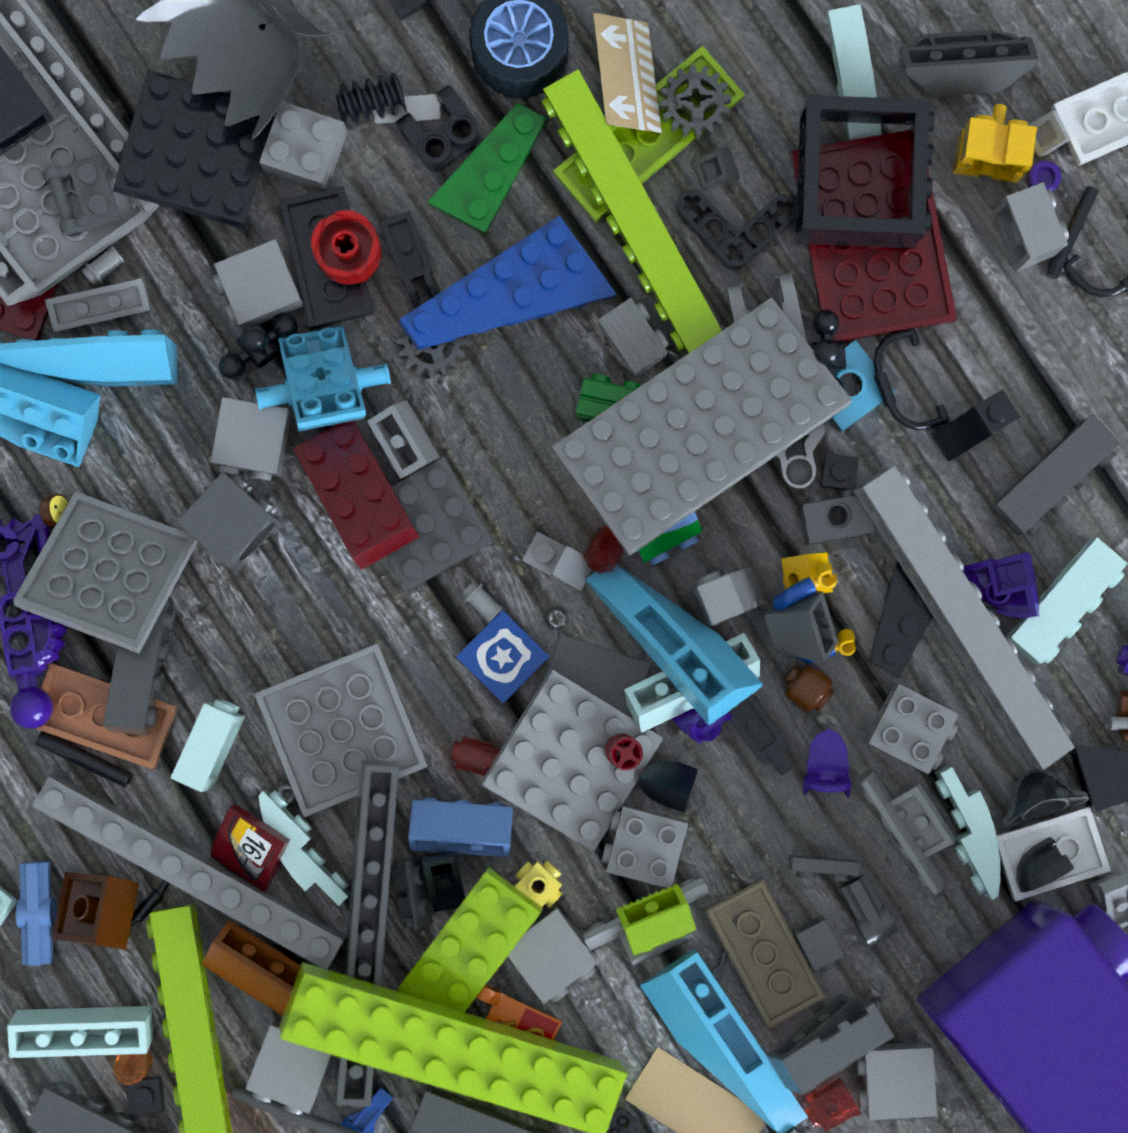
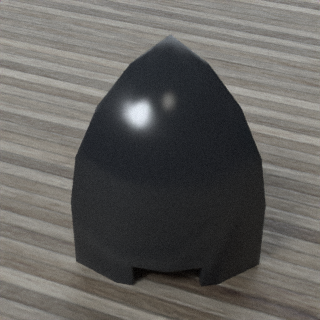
[638,761,698,813]
[1016,837,1075,892]

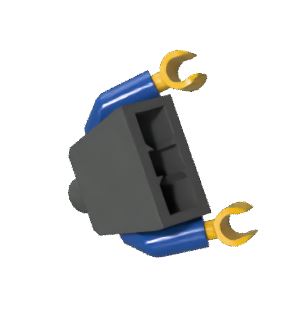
[754,563,856,663]

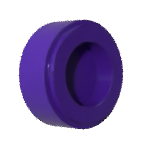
[1026,160,1062,192]

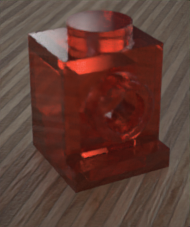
[805,1078,861,1133]

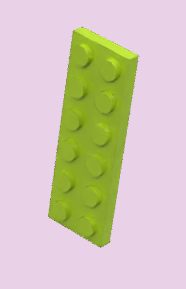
[553,46,745,223]
[396,867,543,1012]

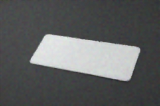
[374,94,441,124]

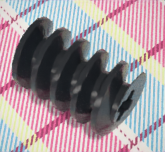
[336,72,407,126]

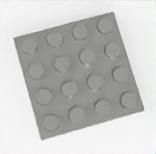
[13,491,198,653]
[254,643,428,817]
[480,669,663,852]

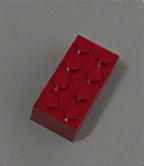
[293,421,419,570]

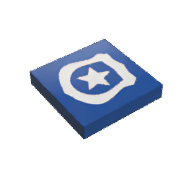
[456,610,550,704]

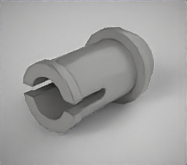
[81,246,125,286]
[461,581,503,623]

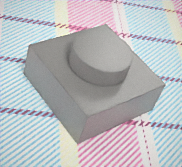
[1028,111,1071,157]

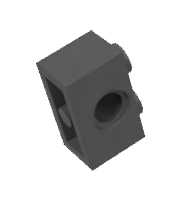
[799,489,875,546]

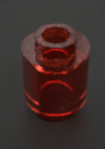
[584,524,624,573]
[450,736,501,776]

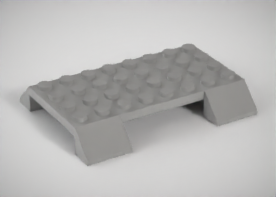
[0,0,159,306]

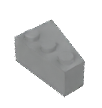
[690,567,766,627]

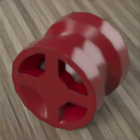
[605,733,643,770]

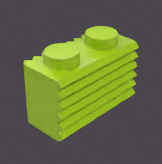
[616,884,697,955]

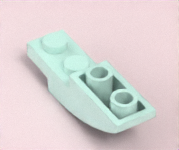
[935,766,1000,900]
[258,789,350,906]

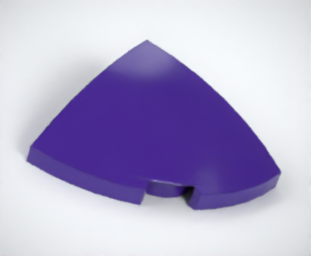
[963,552,1039,618]

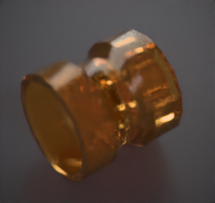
[113,1050,153,1085]

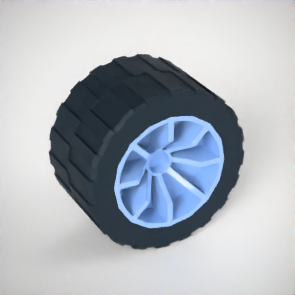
[469,0,569,99]

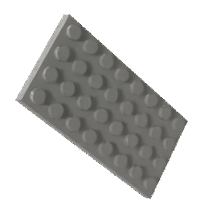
[552,297,851,556]

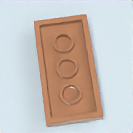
[36,663,178,770]

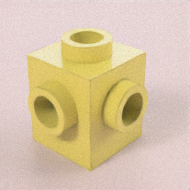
[514,860,563,908]

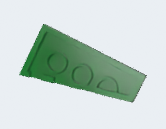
[427,103,546,235]

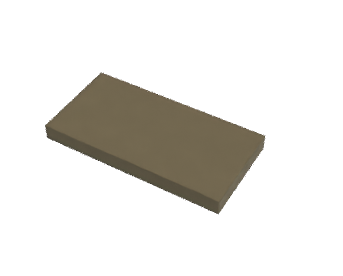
[704,878,827,1029]

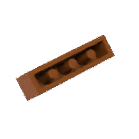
[201,920,301,1016]

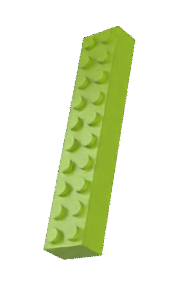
[279,962,628,1133]

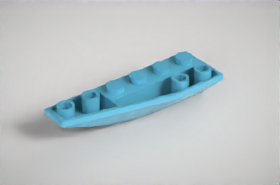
[0,329,178,386]
[0,363,100,467]
[586,561,763,725]
[640,947,808,1133]

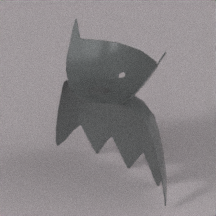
[135,0,351,139]

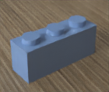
[409,798,513,858]

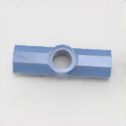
[16,861,57,966]

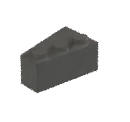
[766,995,895,1094]

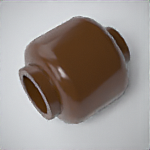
[783,663,834,712]

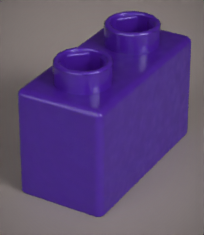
[917,900,1128,1133]

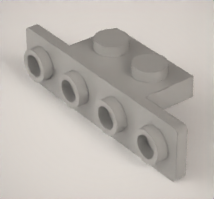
[861,771,956,895]
[582,878,709,966]

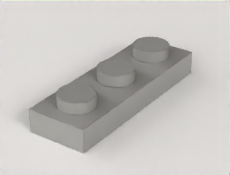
[45,277,152,332]

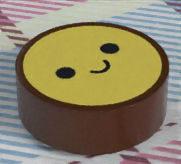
[40,494,69,529]

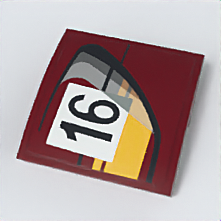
[210,804,290,892]

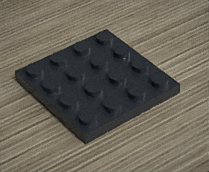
[113,70,275,229]

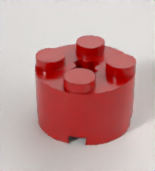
[311,210,382,285]

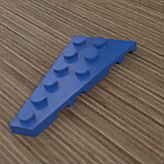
[399,216,617,350]

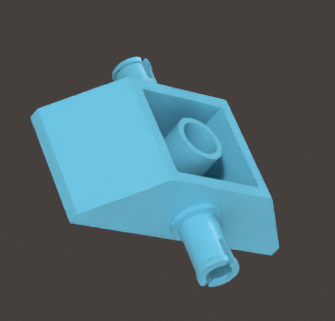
[255,326,391,432]

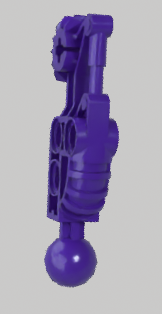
[0,514,67,729]

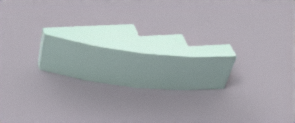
[826,4,882,140]

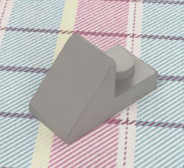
[522,532,596,592]
[1090,872,1128,928]

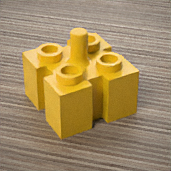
[953,104,1037,183]

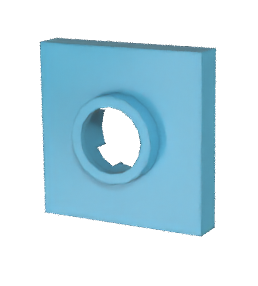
[831,340,895,432]

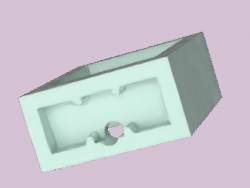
[171,699,245,792]

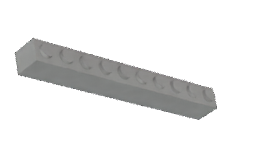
[853,466,1075,770]
[32,775,347,970]

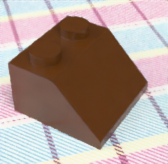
[51,872,139,950]

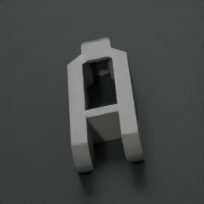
[726,273,826,490]

